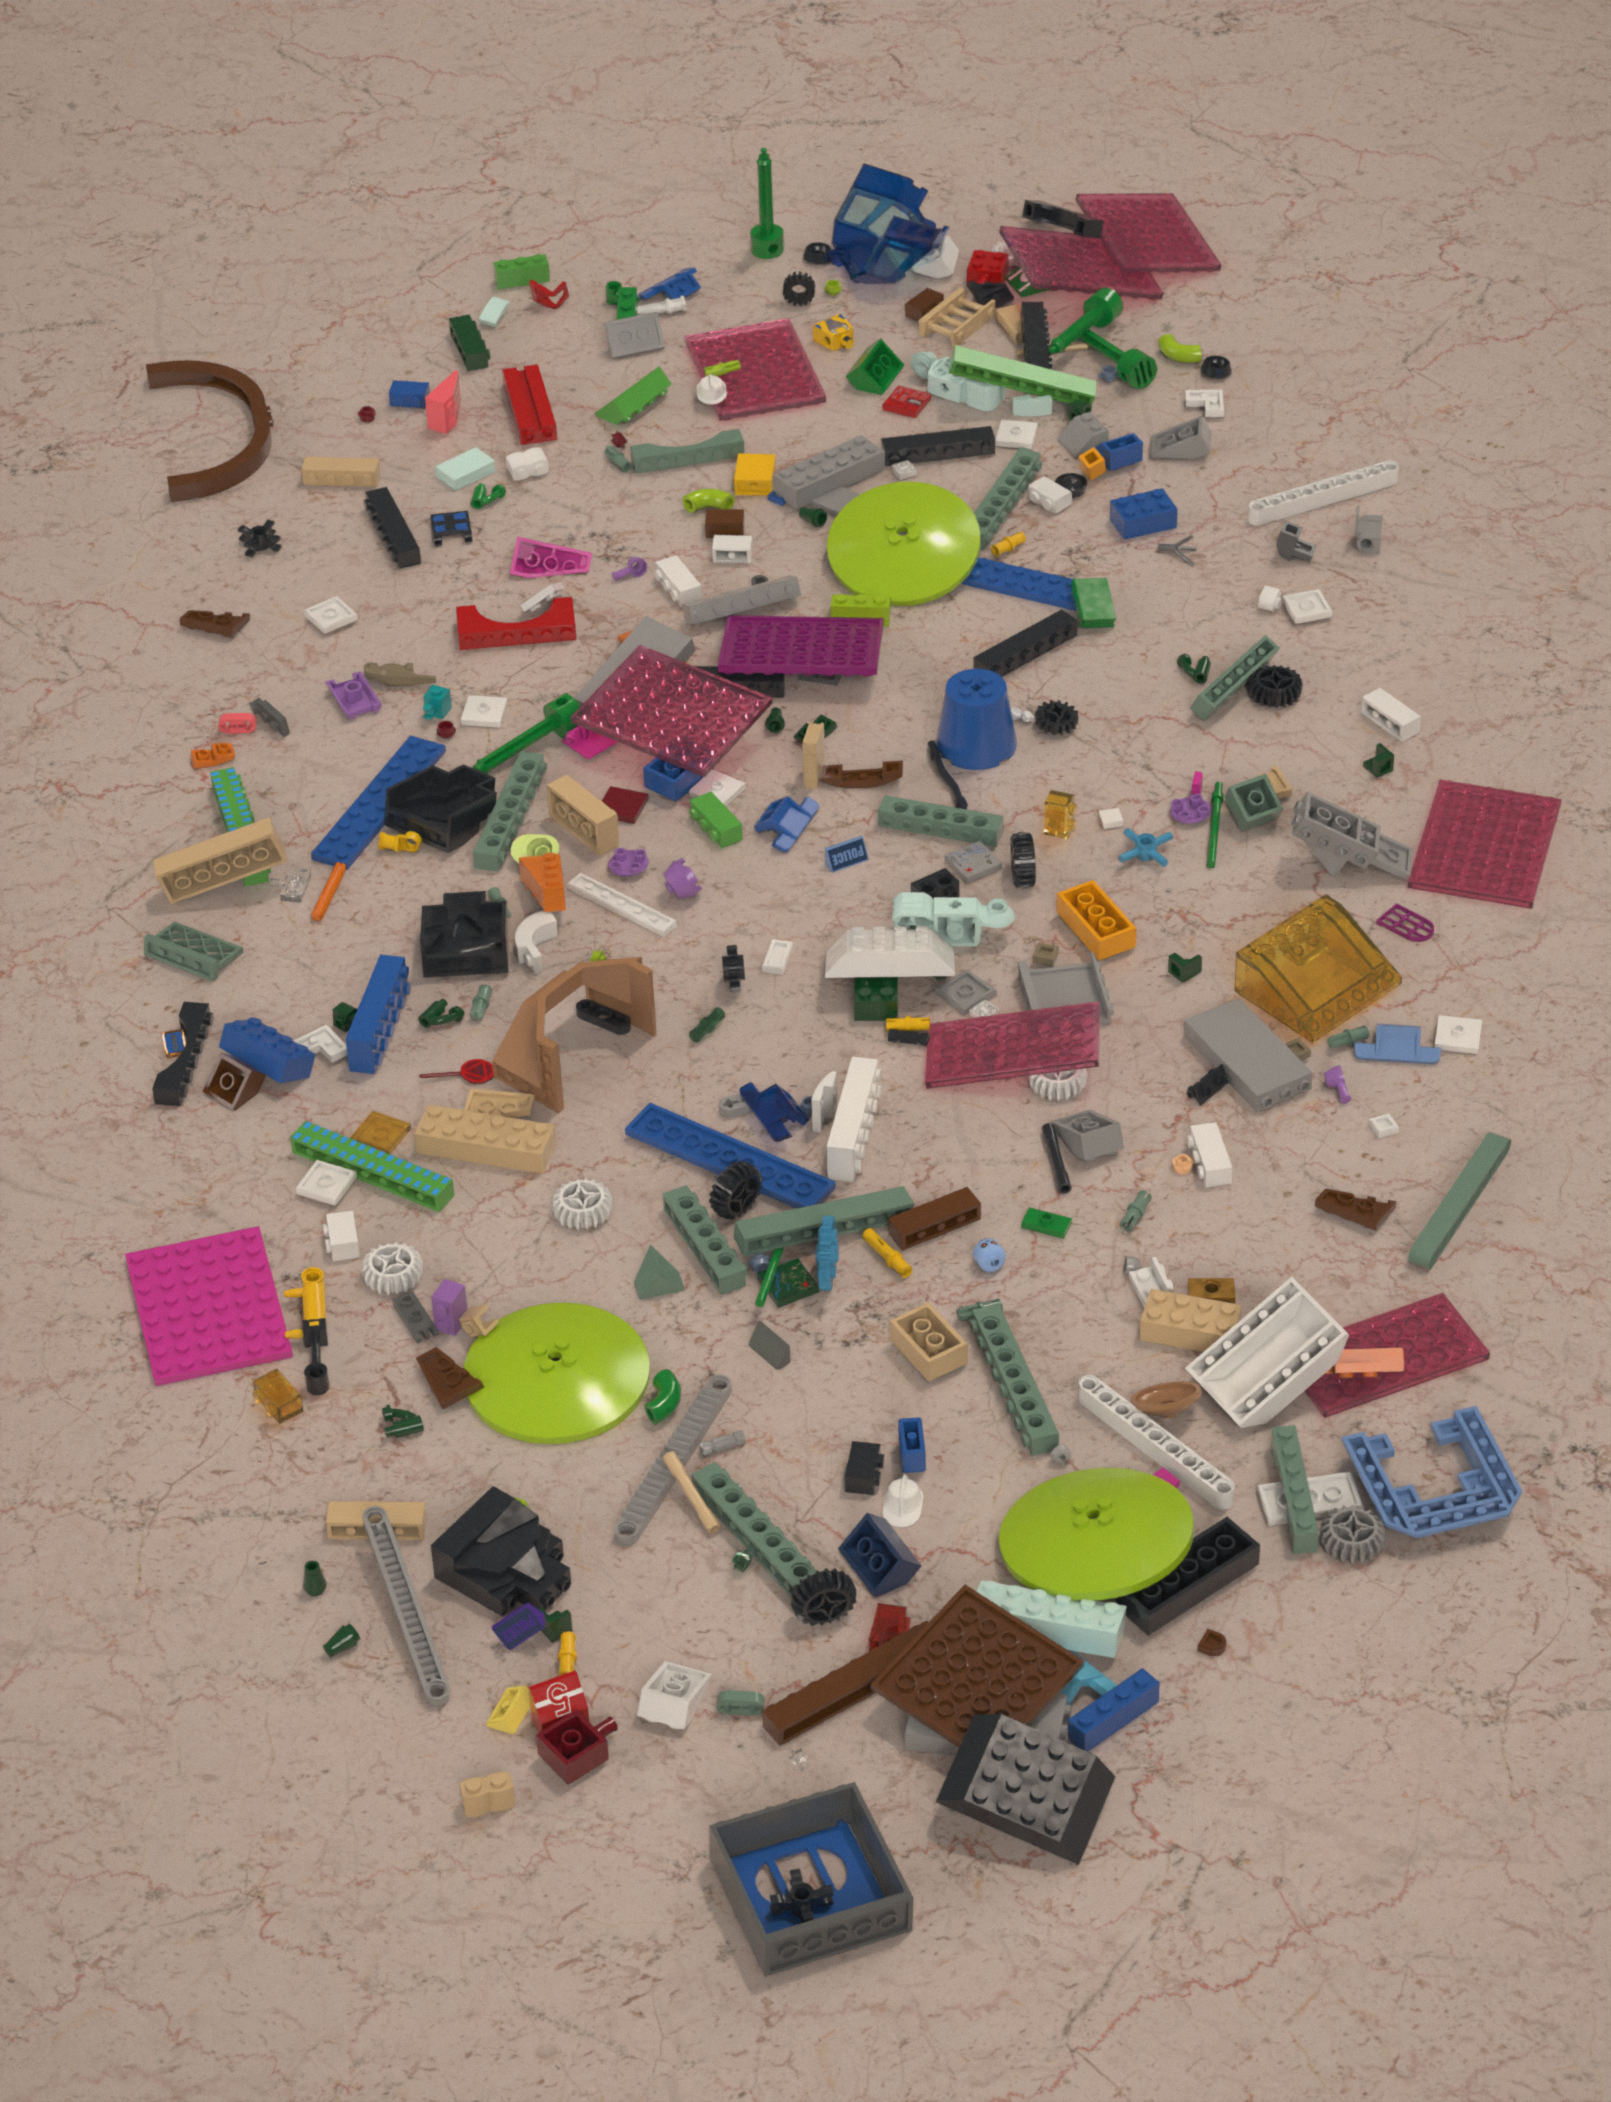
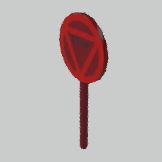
[419,1059,494,1084]

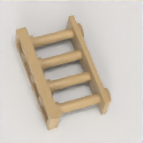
[919,287,996,349]

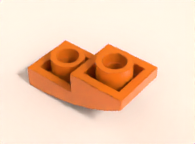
[190,742,235,768]

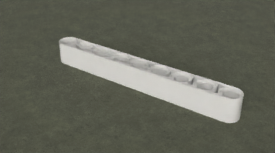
[1248,460,1399,526]
[1078,1375,1235,1510]

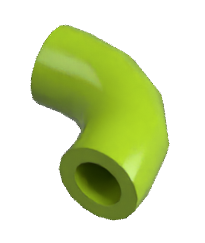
[1158,334,1202,363]
[682,488,735,513]

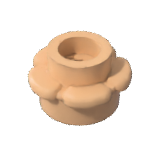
[1172,1154,1194,1174]

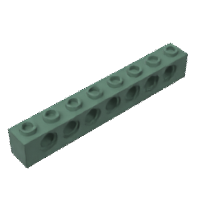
[974,447,1042,551]
[473,751,547,871]
[969,1303,1059,1456]
[691,1462,820,1598]

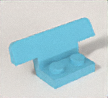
[1060,1650,1117,1705]

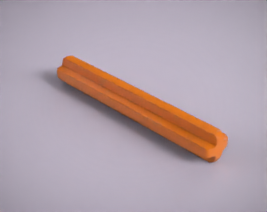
[311,862,346,921]

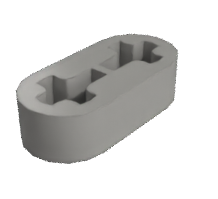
[719,1092,761,1118]

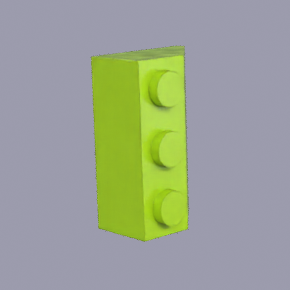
[831,594,892,627]

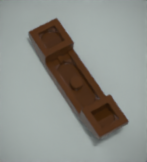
[821,760,903,788]

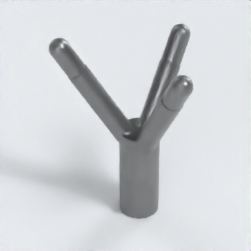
[1158,535,1197,566]

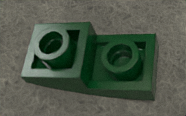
[793,714,837,743]

